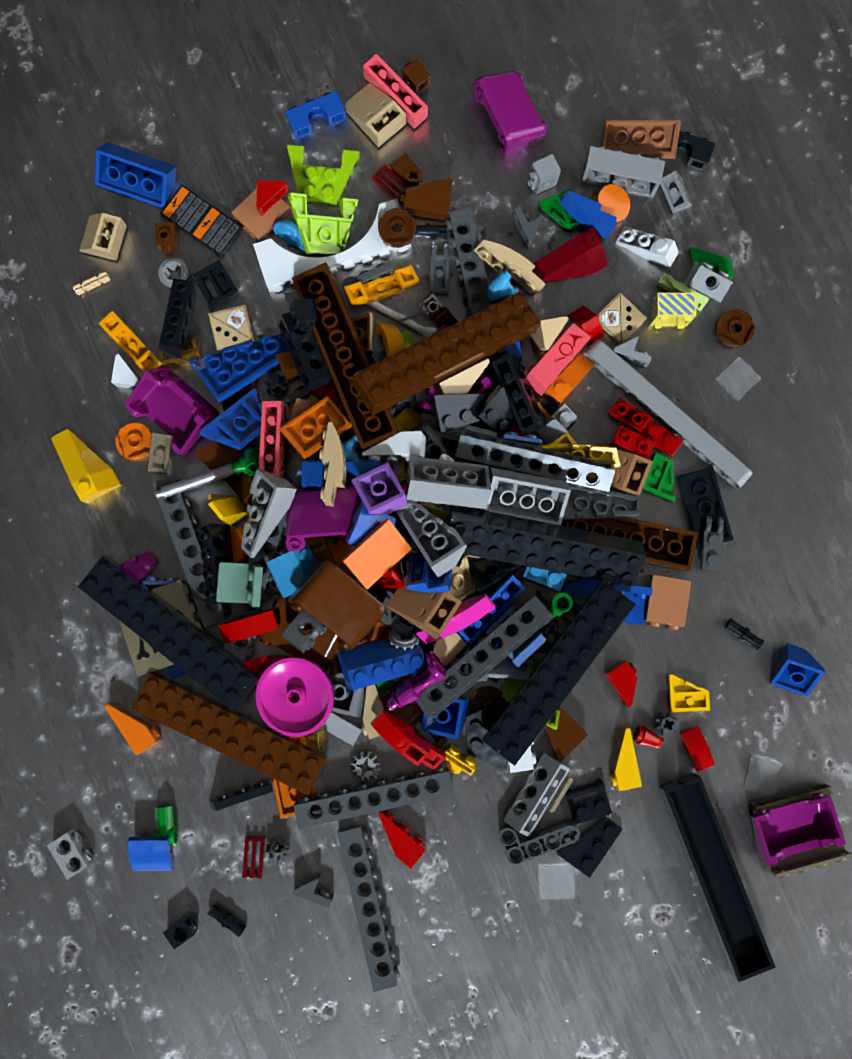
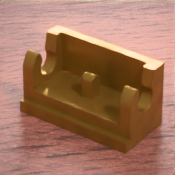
[158,337,202,368]

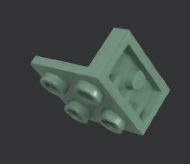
[216,562,263,607]

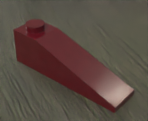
[532,227,608,283]

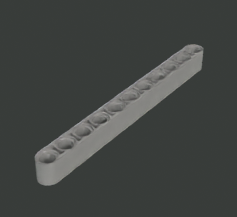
[583,339,752,489]

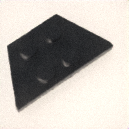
[466,697,507,770]

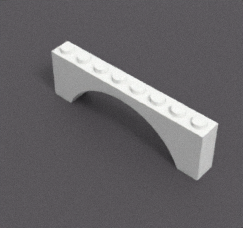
[253,199,411,292]

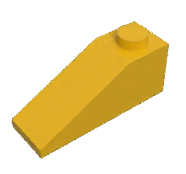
[610,726,642,791]

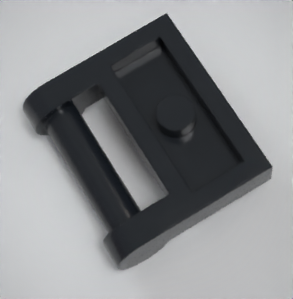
[191,260,239,310]
[565,779,612,824]

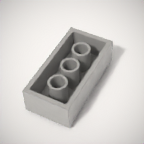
[581,146,665,198]
[406,456,491,509]
[483,467,571,526]

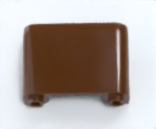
[288,560,387,651]
[258,594,340,672]

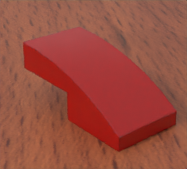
[680,726,716,773]

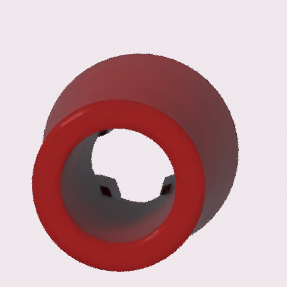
[633,726,664,749]

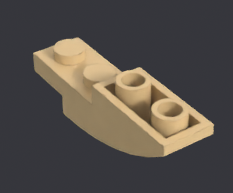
[474,240,545,296]
[319,422,346,507]

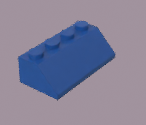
[95,142,177,208]
[337,636,427,691]

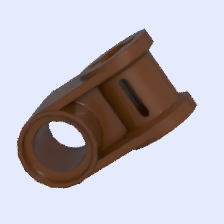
[389,152,422,188]

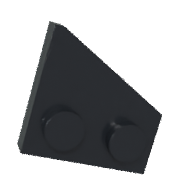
[475,385,515,436]

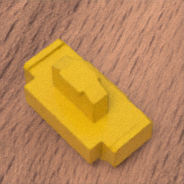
[444,745,477,776]

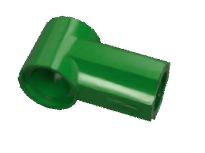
[154,805,178,845]

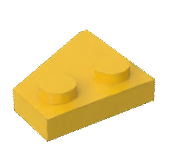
[668,674,710,712]

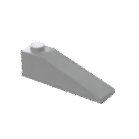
[241,469,297,558]
[395,500,467,578]
[328,673,365,717]

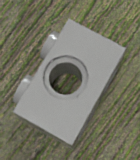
[527,154,561,195]
[684,261,733,303]

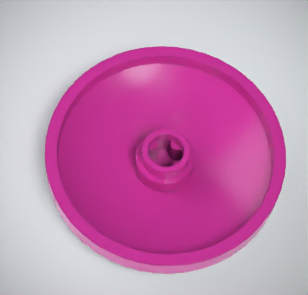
[256,657,334,737]

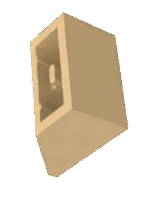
[79,213,127,261]

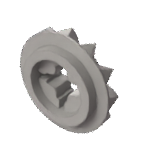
[158,258,189,288]
[388,627,420,650]
[350,751,381,782]

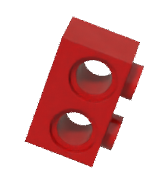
[608,425,655,459]

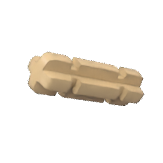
[73,271,110,295]

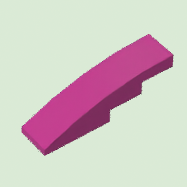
[416,594,496,644]

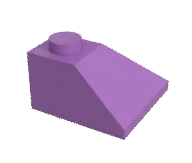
[351,463,407,514]

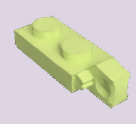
[657,273,709,311]

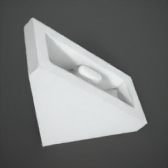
[111,354,140,389]

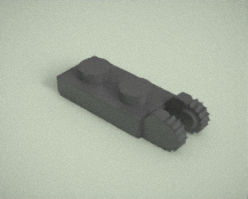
[430,242,449,294]
[342,261,394,287]
[700,516,724,571]

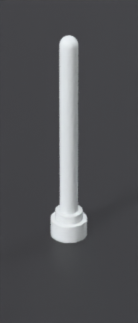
[366,301,438,339]

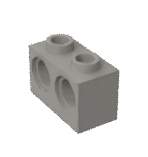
[47,829,93,880]

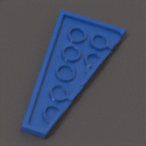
[188,331,301,403]

